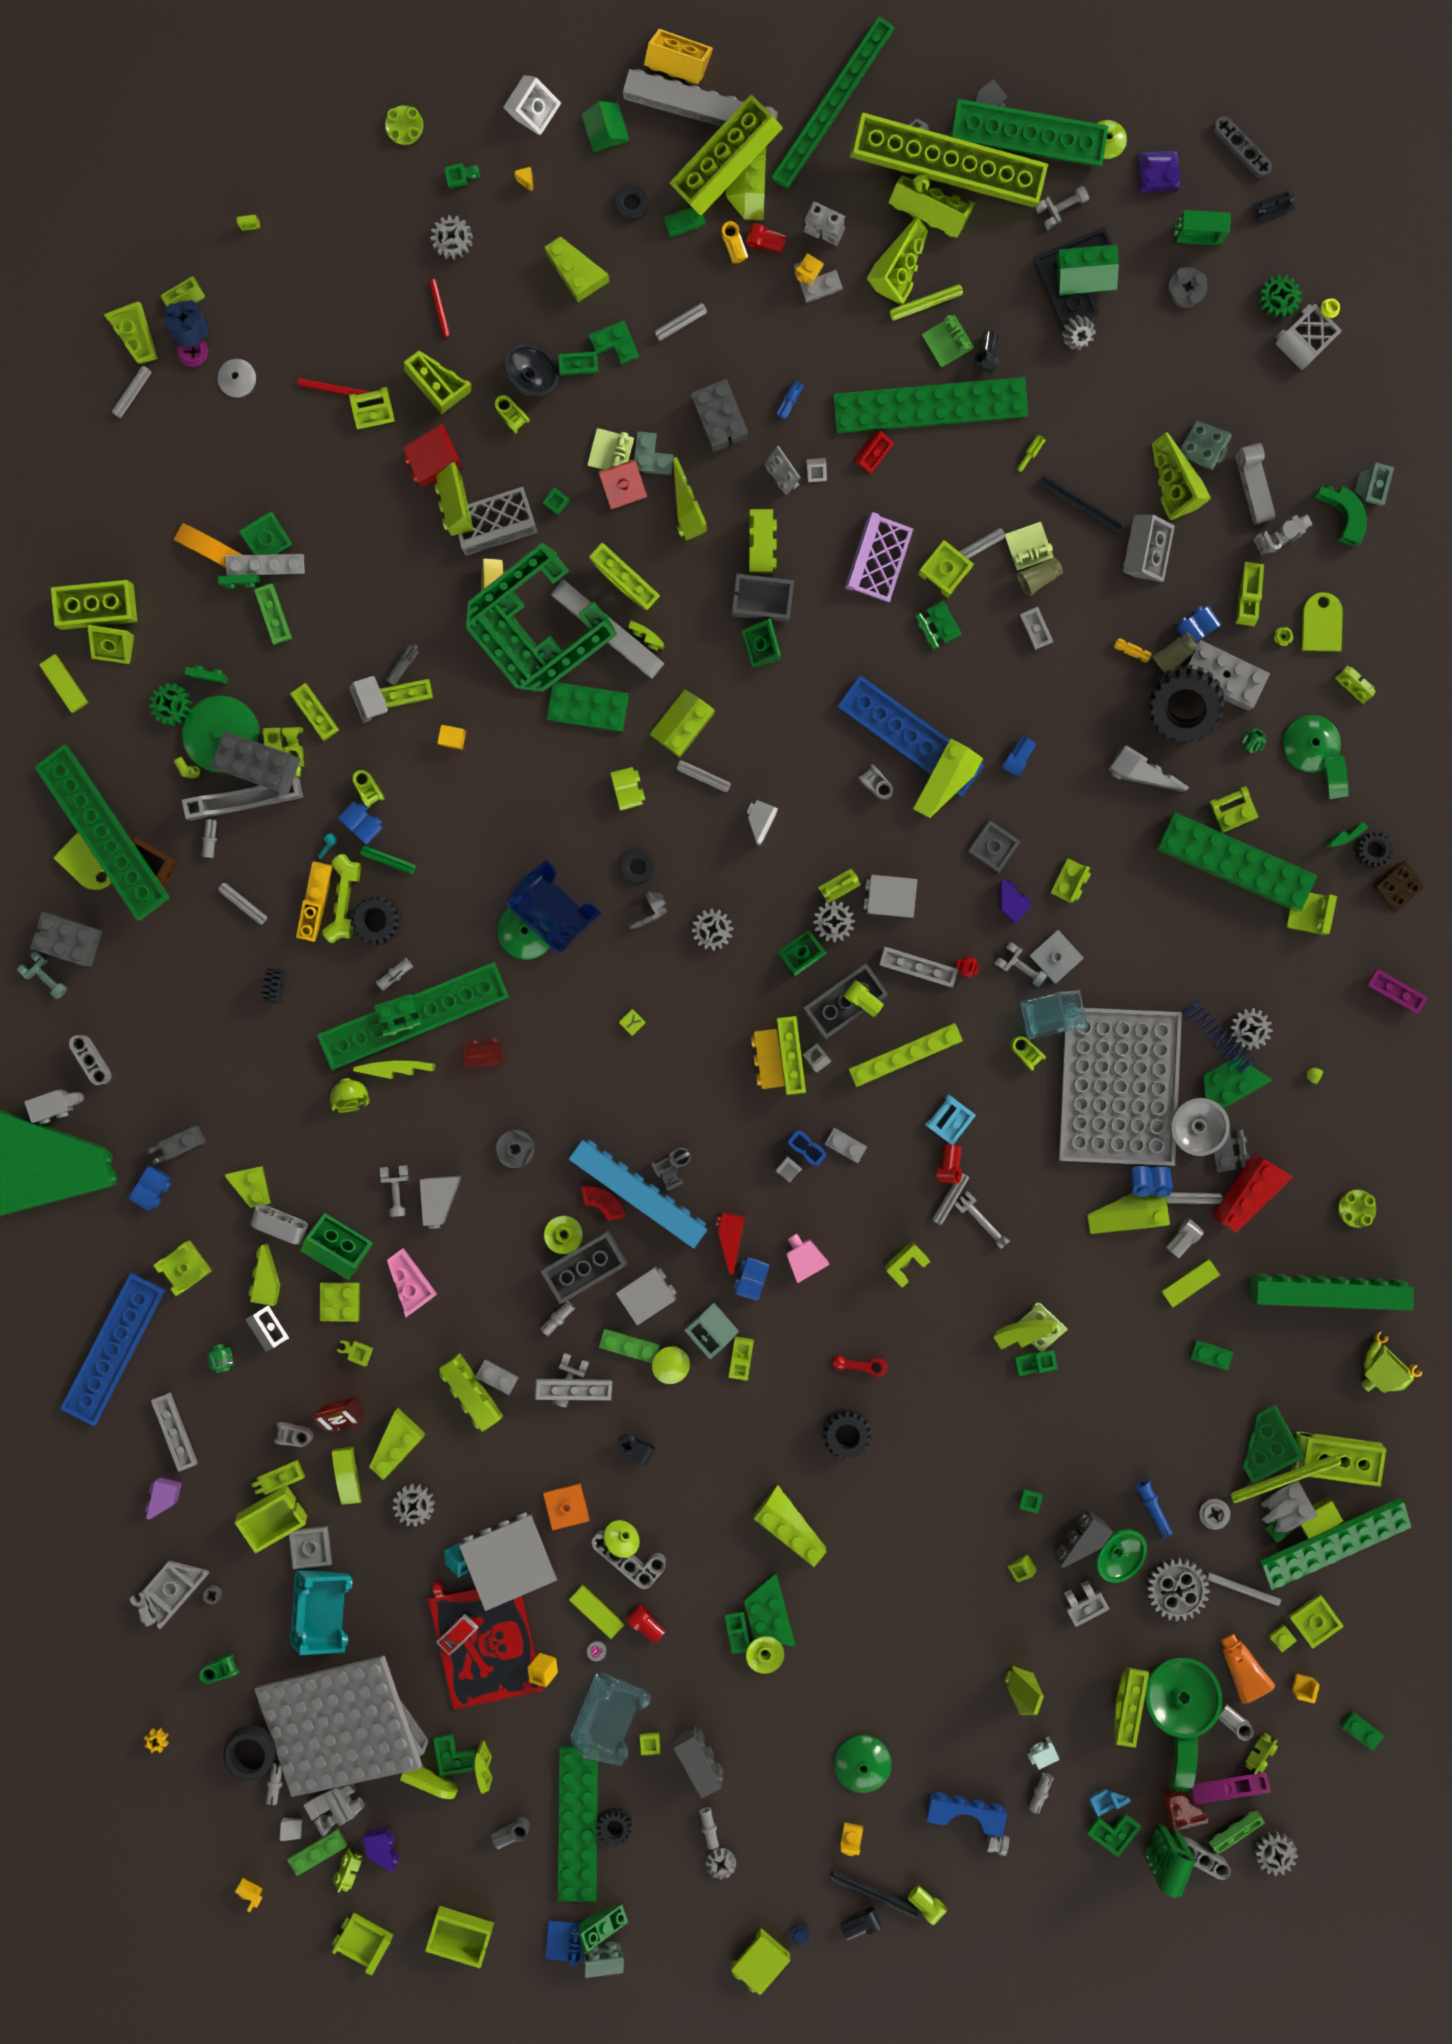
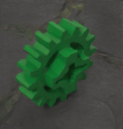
[1259,275,1302,319]
[149,683,192,726]

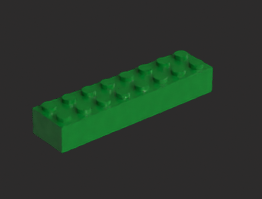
[1156,813,1318,912]
[1249,1273,1414,1310]

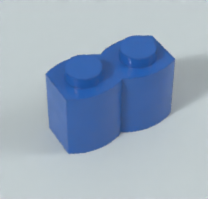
[1174,606,1221,642]
[338,801,383,845]
[788,1129,826,1166]
[129,1165,171,1211]
[1130,1166,1173,1198]
[734,1257,770,1301]

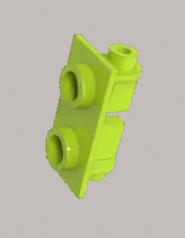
[1335,665,1376,704]
[818,868,861,904]
[1245,1733,1278,1775]
[333,1848,363,1893]

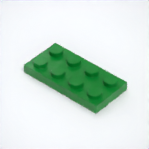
[547,682,629,732]

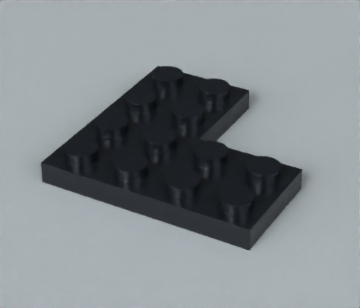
[1033,227,1120,330]

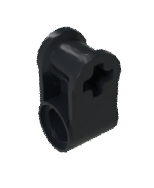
[618,1434,656,1466]

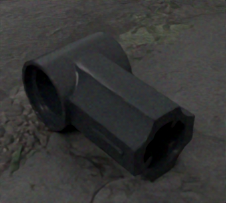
[974,330,999,373]
[840,1907,882,1941]

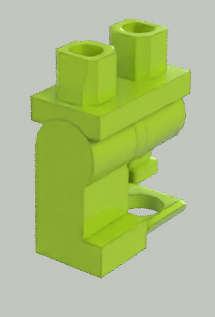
[263,727,304,777]

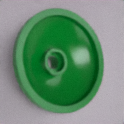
[1282,715,1341,773]
[497,902,555,960]
[1096,1529,1147,1583]
[834,1735,891,1793]

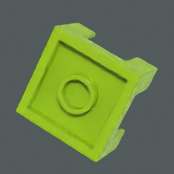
[918,540,974,598]
[153,1241,212,1296]
[884,1241,931,1288]

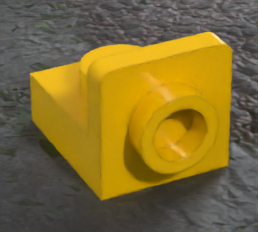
[795,253,824,285]
[840,1822,863,1856]
[235,1878,263,1912]

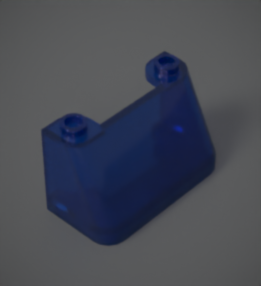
[507,860,601,952]

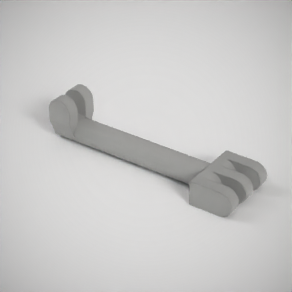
[954,1191,1010,1249]

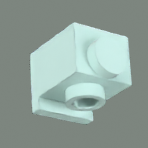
[1028,1736,1060,1769]

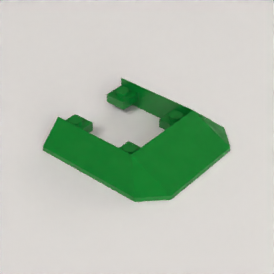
[466,543,617,692]

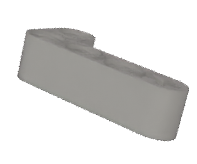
[1236,443,1275,525]
[592,1530,666,1589]

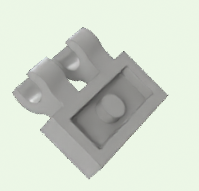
[1064,1580,1109,1627]

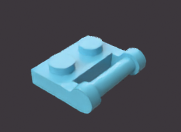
[925,1094,976,1145]

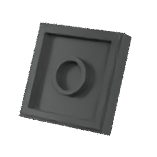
[967,820,1021,873]

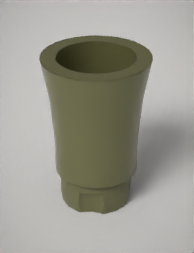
[1017,557,1063,597]
[1153,632,1199,672]

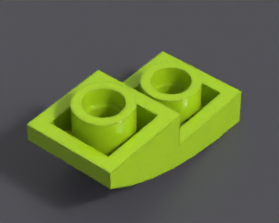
[628,621,664,651]

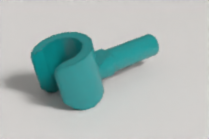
[318,834,337,859]

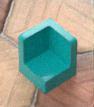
[444,1542,469,1578]

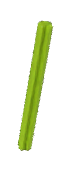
[1231,1454,1341,1503]

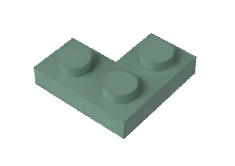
[634,431,674,475]

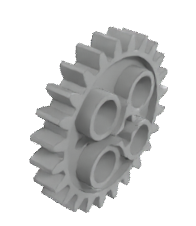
[1146,1557,1210,1621]

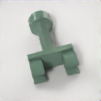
[16,950,67,999]

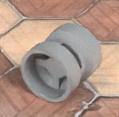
[986,1834,1009,1856]

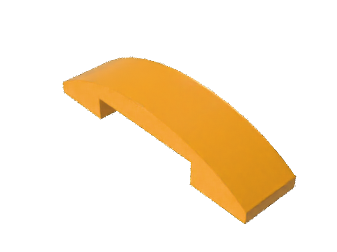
[173,523,242,568]

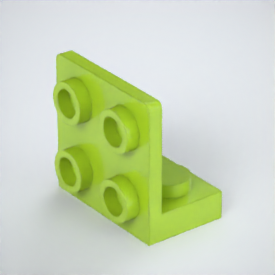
[1286,893,1337,935]

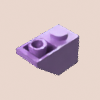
[145,1477,182,1519]

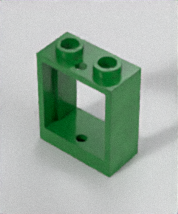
[1173,210,1231,245]

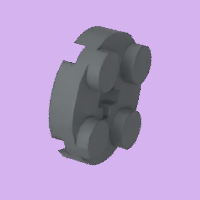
[1168,267,1208,308]
[496,1130,535,1168]

